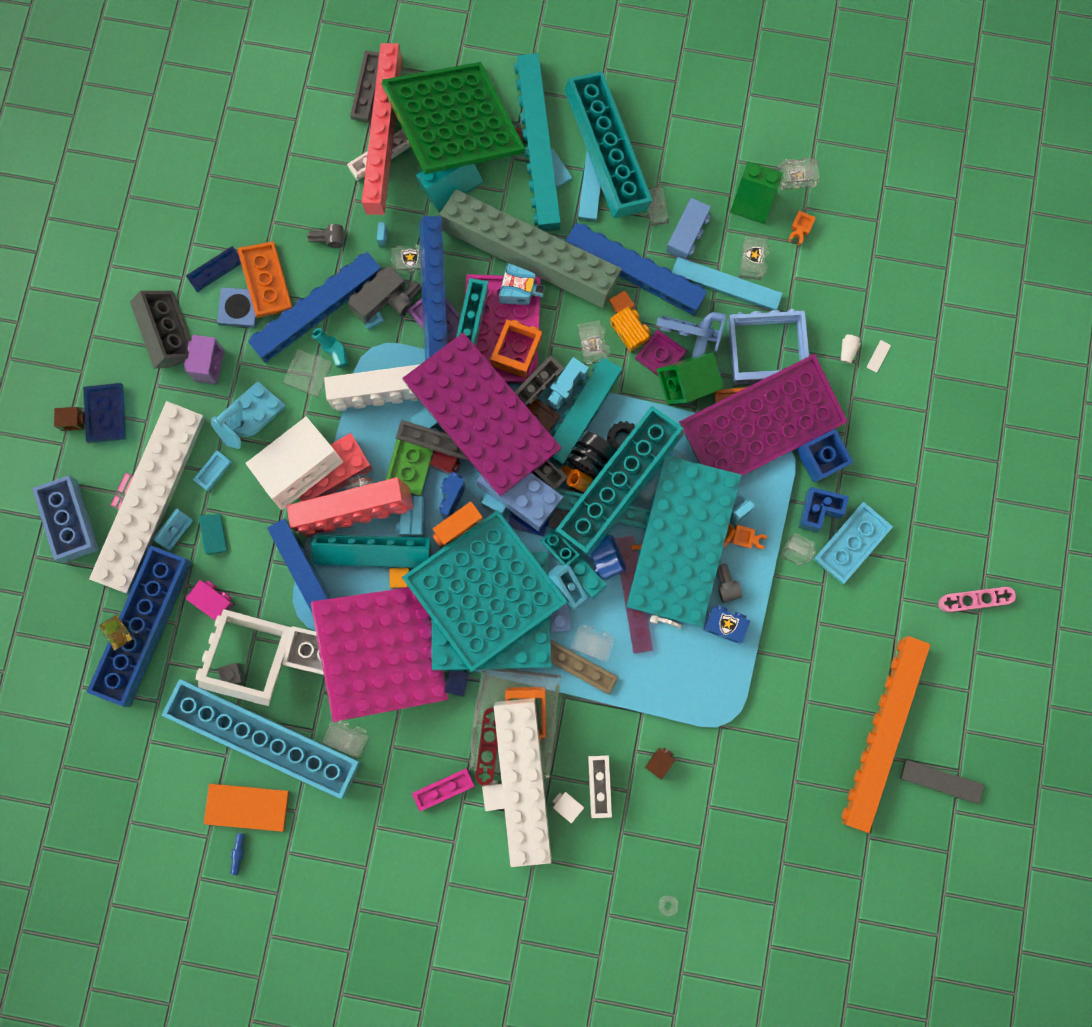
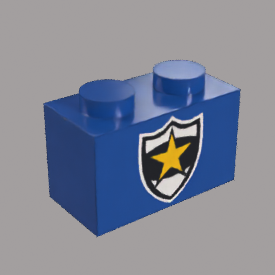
[703,605,750,644]

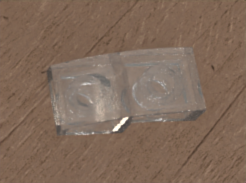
[647,186,669,226]

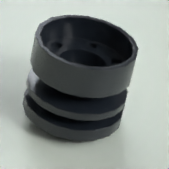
[567,431,617,479]

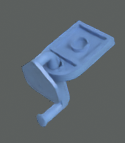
[656,312,727,375]

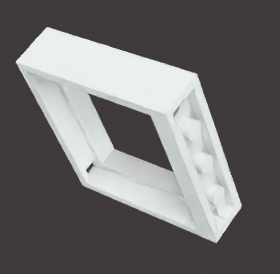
[196,609,291,706]

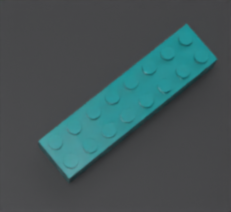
[564,71,653,219]
[556,406,685,557]

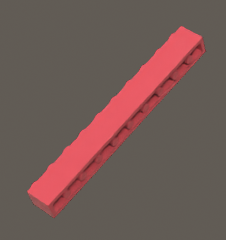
[362,43,402,215]

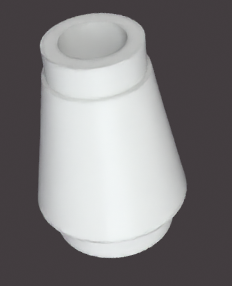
[840,335,861,364]

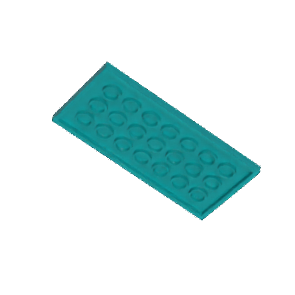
[626,456,741,627]

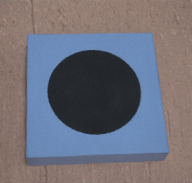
[217,287,257,328]

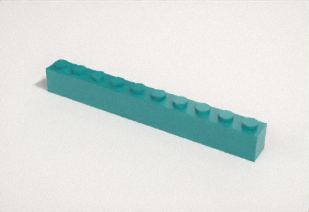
[514,53,560,231]

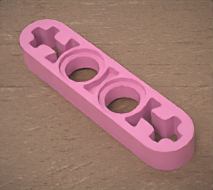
[938,587,1016,613]

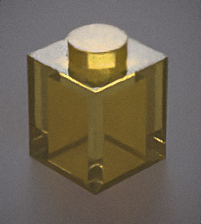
[99,615,132,650]

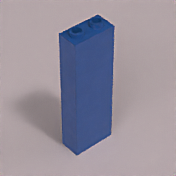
[267,518,331,612]

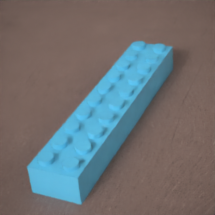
[161,679,362,799]

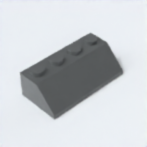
[130,291,191,369]

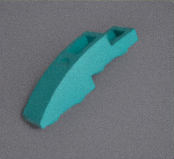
[540,528,607,599]

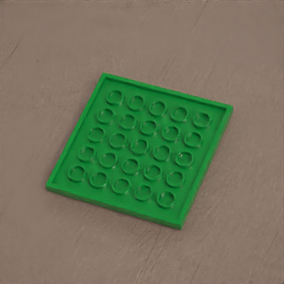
[381,62,525,174]

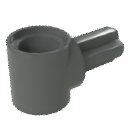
[307,224,343,248]
[387,281,422,316]
[717,564,742,603]

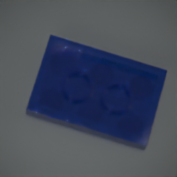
[83,383,126,443]

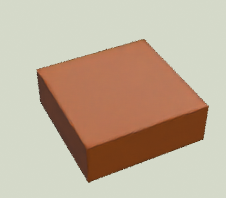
[609,290,635,313]

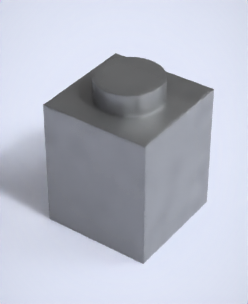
[217,663,246,685]

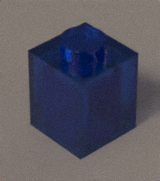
[444,670,470,697]

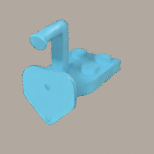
[211,382,285,449]

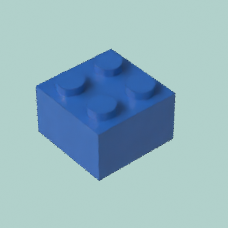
[796,429,853,483]

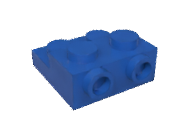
[439,472,466,520]

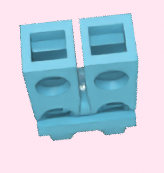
[548,357,589,412]

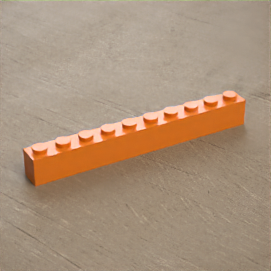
[841,636,931,833]

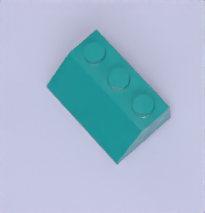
[416,164,484,212]

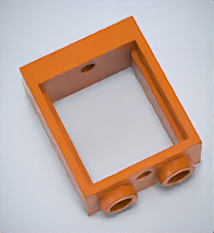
[490,320,542,379]
[432,501,483,548]
[505,687,547,741]

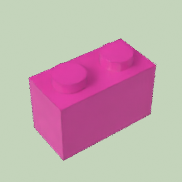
[185,580,235,621]

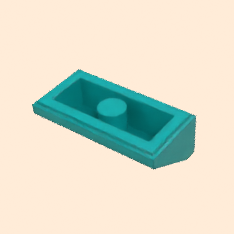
[199,514,227,555]

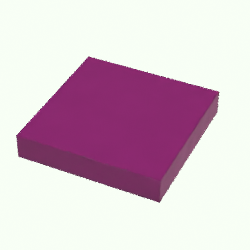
[635,329,687,377]

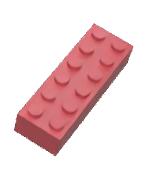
[287,477,414,537]

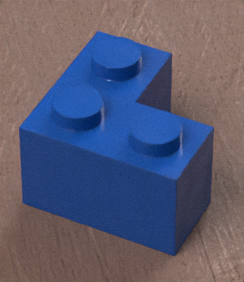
[798,487,849,532]

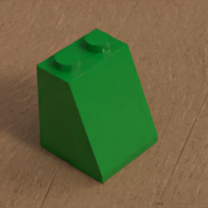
[730,161,783,224]
[657,352,724,404]

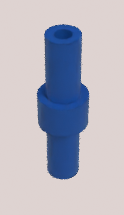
[230,833,245,875]

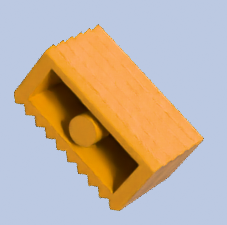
[610,306,650,352]

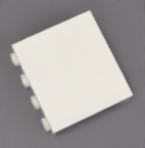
[246,417,343,510]

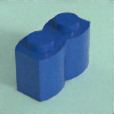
[590,534,627,580]

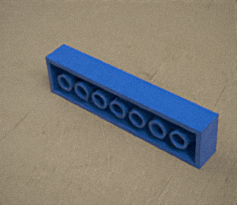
[87,545,192,707]

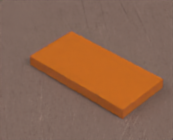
[237,241,292,318]
[204,784,289,832]

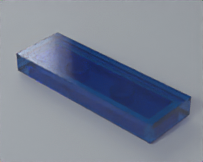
[186,246,241,292]

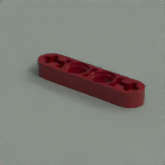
[476,707,498,786]

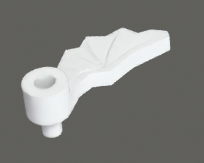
[649,614,682,629]

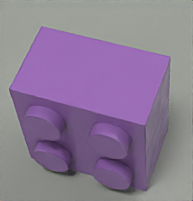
[184,335,224,385]

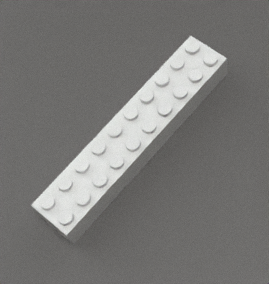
[89,401,205,594]

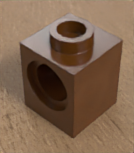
[54,407,86,431]
[644,747,676,780]

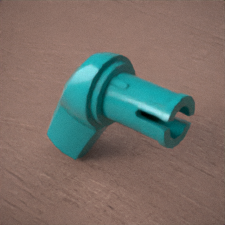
[312,328,349,368]

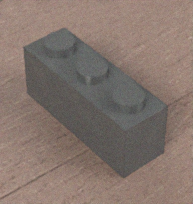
[348,266,405,324]

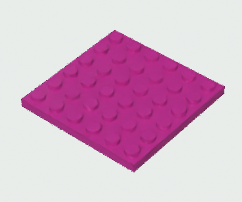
[311,587,449,722]

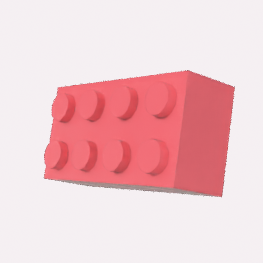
[299,433,373,502]

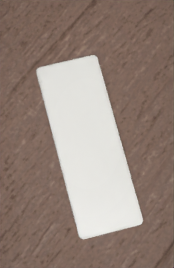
[867,340,891,373]

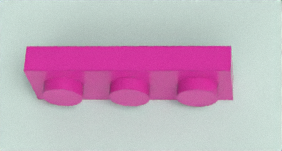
[412,768,475,812]

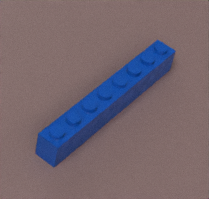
[419,216,447,361]
[565,222,707,316]
[248,252,381,363]

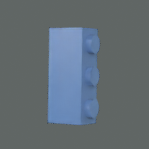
[666,198,712,260]

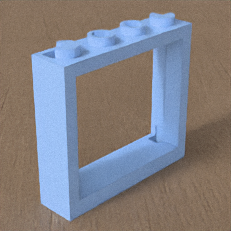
[727,309,809,385]

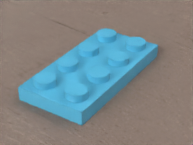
[813,502,893,585]

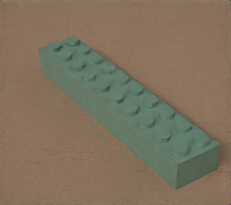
[439,189,622,308]

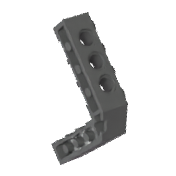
[515,355,568,490]

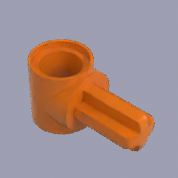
[560,465,592,492]

